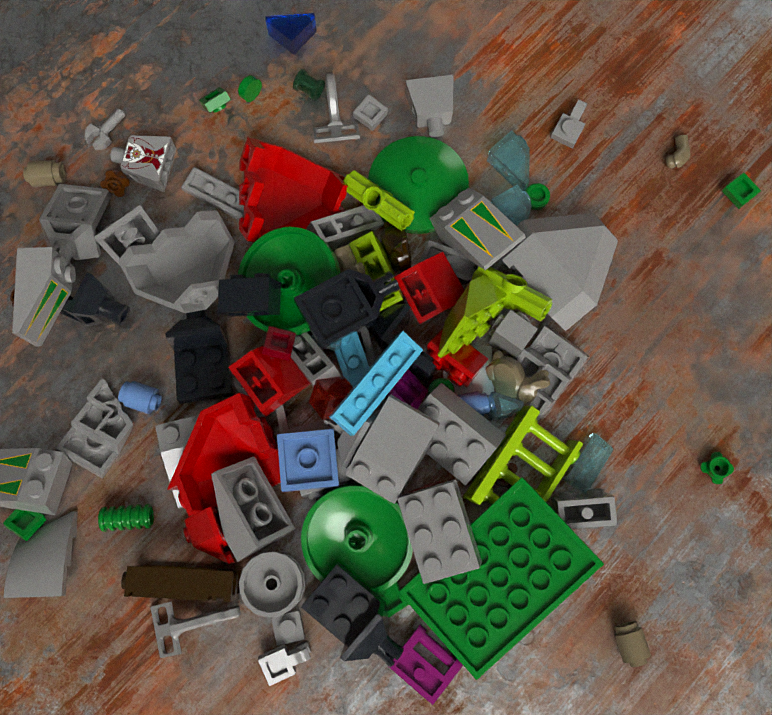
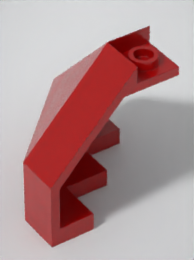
[239,137,348,242]
[167,393,281,517]

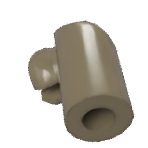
[666,135,690,169]

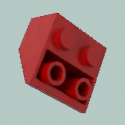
[394,252,464,324]
[426,329,488,388]
[228,346,310,416]

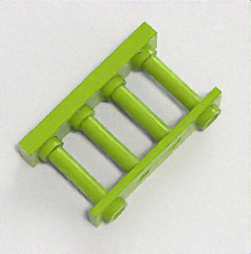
[463,405,583,505]

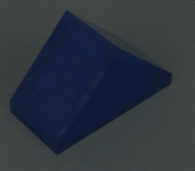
[265,13,317,55]

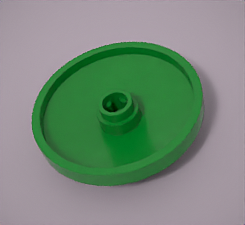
[368,136,469,234]
[237,227,340,335]
[301,483,413,593]

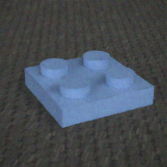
[277,429,339,492]

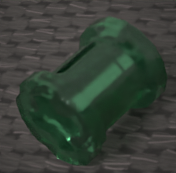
[293,69,325,101]

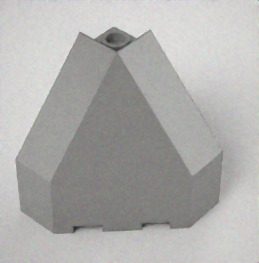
[118,210,235,313]
[501,213,618,331]

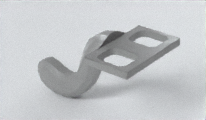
[313,72,360,143]
[150,601,241,658]

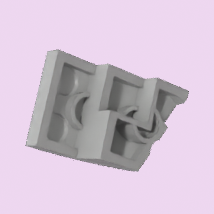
[516,325,590,421]
[55,378,133,479]
[3,512,78,598]

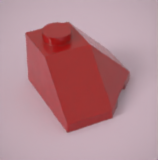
[183,507,239,564]

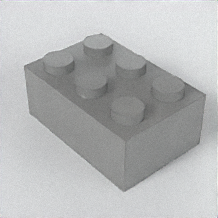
[418,383,506,486]
[397,479,482,584]

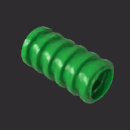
[98,504,154,532]

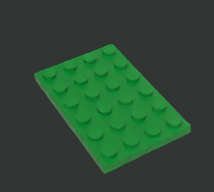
[398,477,604,680]

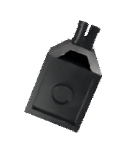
[293,269,399,349]
[60,272,130,327]
[372,304,436,385]
[165,310,233,404]
[301,562,404,667]

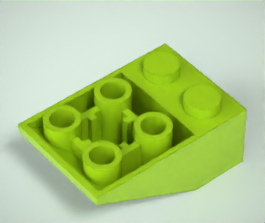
[438,275,508,358]

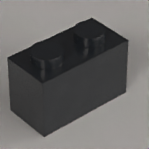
[218,273,281,317]

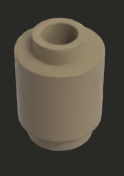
[23,160,66,187]
[614,621,651,667]

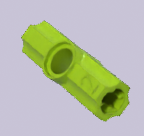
[344,170,415,231]
[471,267,553,321]

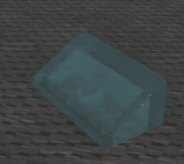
[488,392,524,421]
[562,433,614,494]

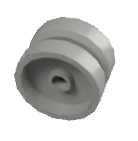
[239,552,306,618]

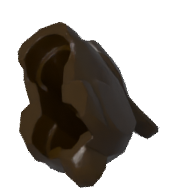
[380,221,412,271]

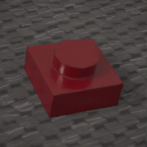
[262,326,296,361]

